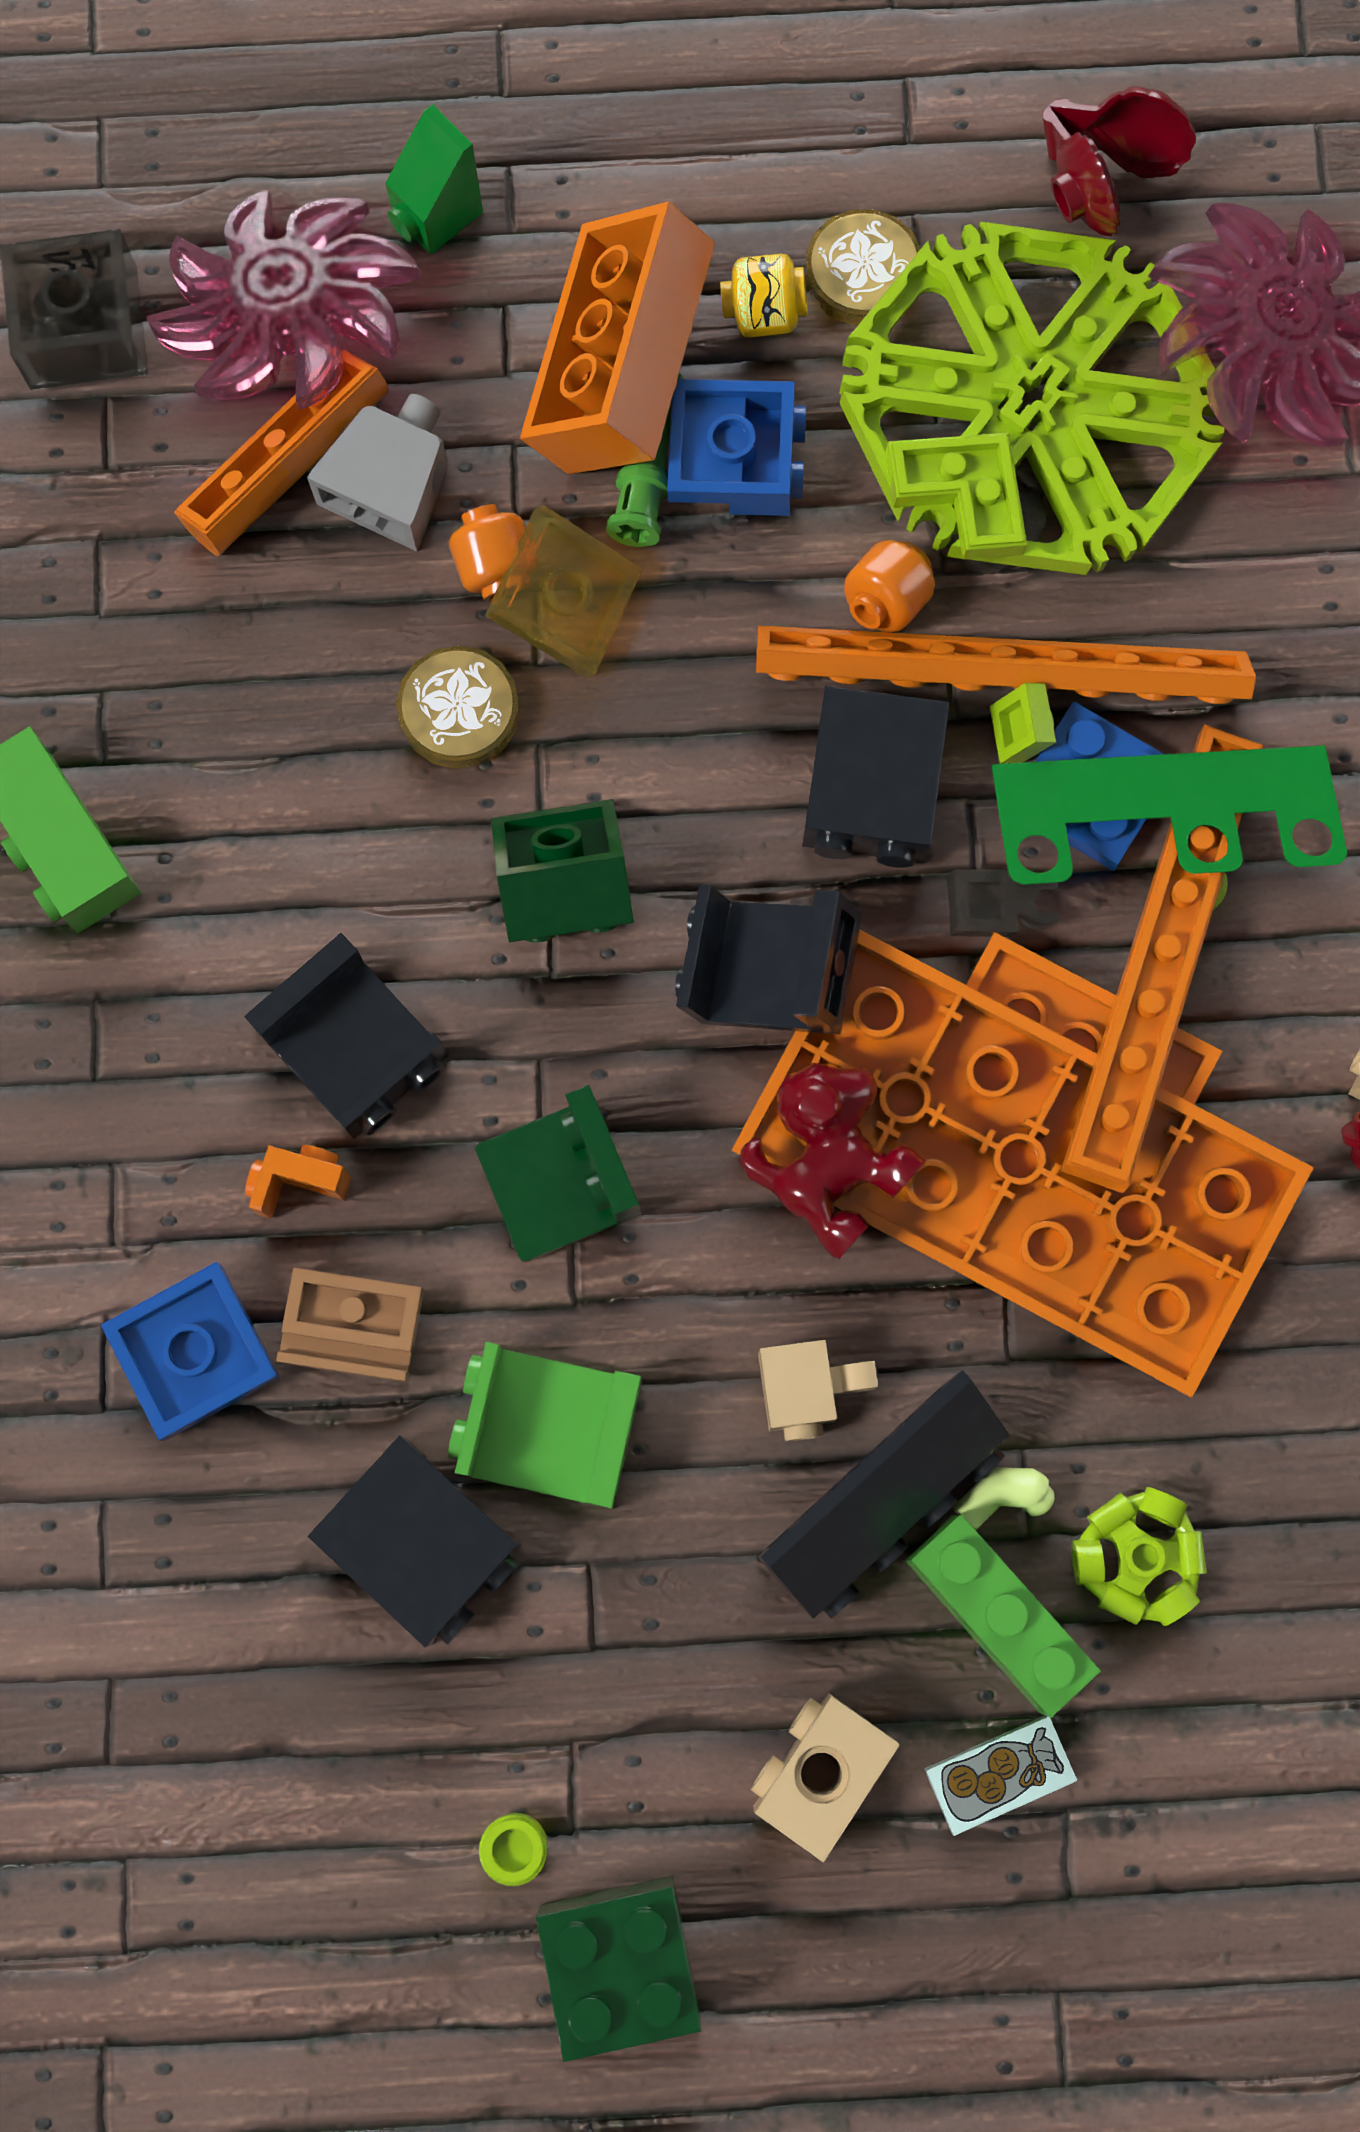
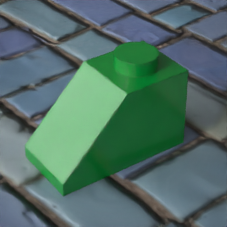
[385,104,483,255]

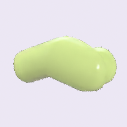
[952,1467,1055,1530]

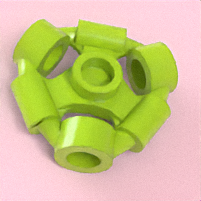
[1071,1487,1207,1626]

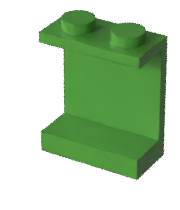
[448,1342,642,1509]

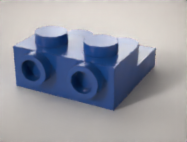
[667,379,806,516]

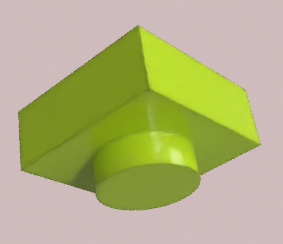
[989,683,1056,764]

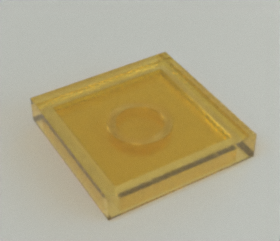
[485,505,643,678]

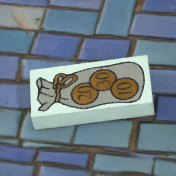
[924,1715,1077,1836]

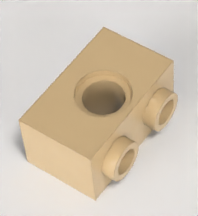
[750,1693,900,1863]

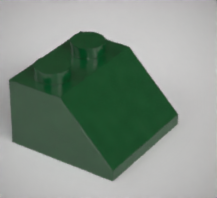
[491,799,634,943]

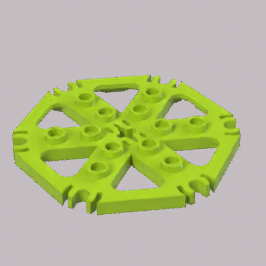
[839,221,1226,575]

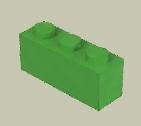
[0,726,142,934]
[904,1514,1101,1718]

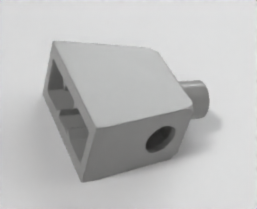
[307,394,448,551]

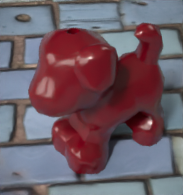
[739,1063,926,1259]

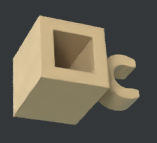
[758,1340,878,1442]

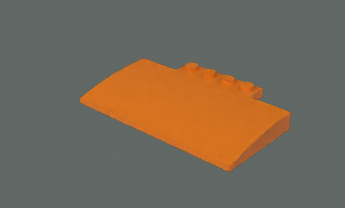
[731,929,1314,1398]

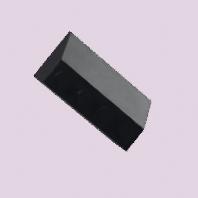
[757,1370,1010,1619]

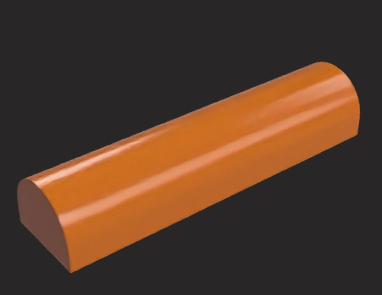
[174,349,389,557]

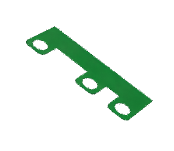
[991,745,1347,885]

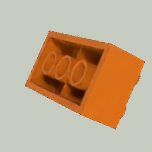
[520,201,715,474]

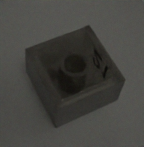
[0,229,149,390]

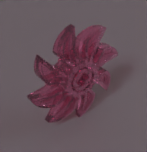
[146,189,420,410]
[1148,203,1360,447]

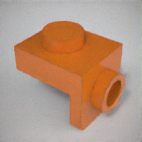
[245,1145,352,1219]

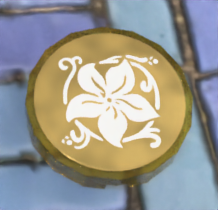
[805,209,921,325]
[396,645,520,769]

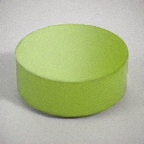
[479,1813,548,1886]

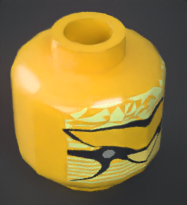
[720,253,808,337]

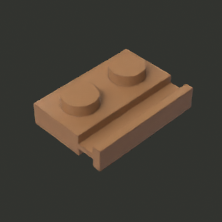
[276,1267,424,1383]

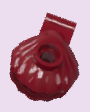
[1042,86,1196,237]

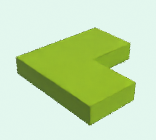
[885,432,1027,559]

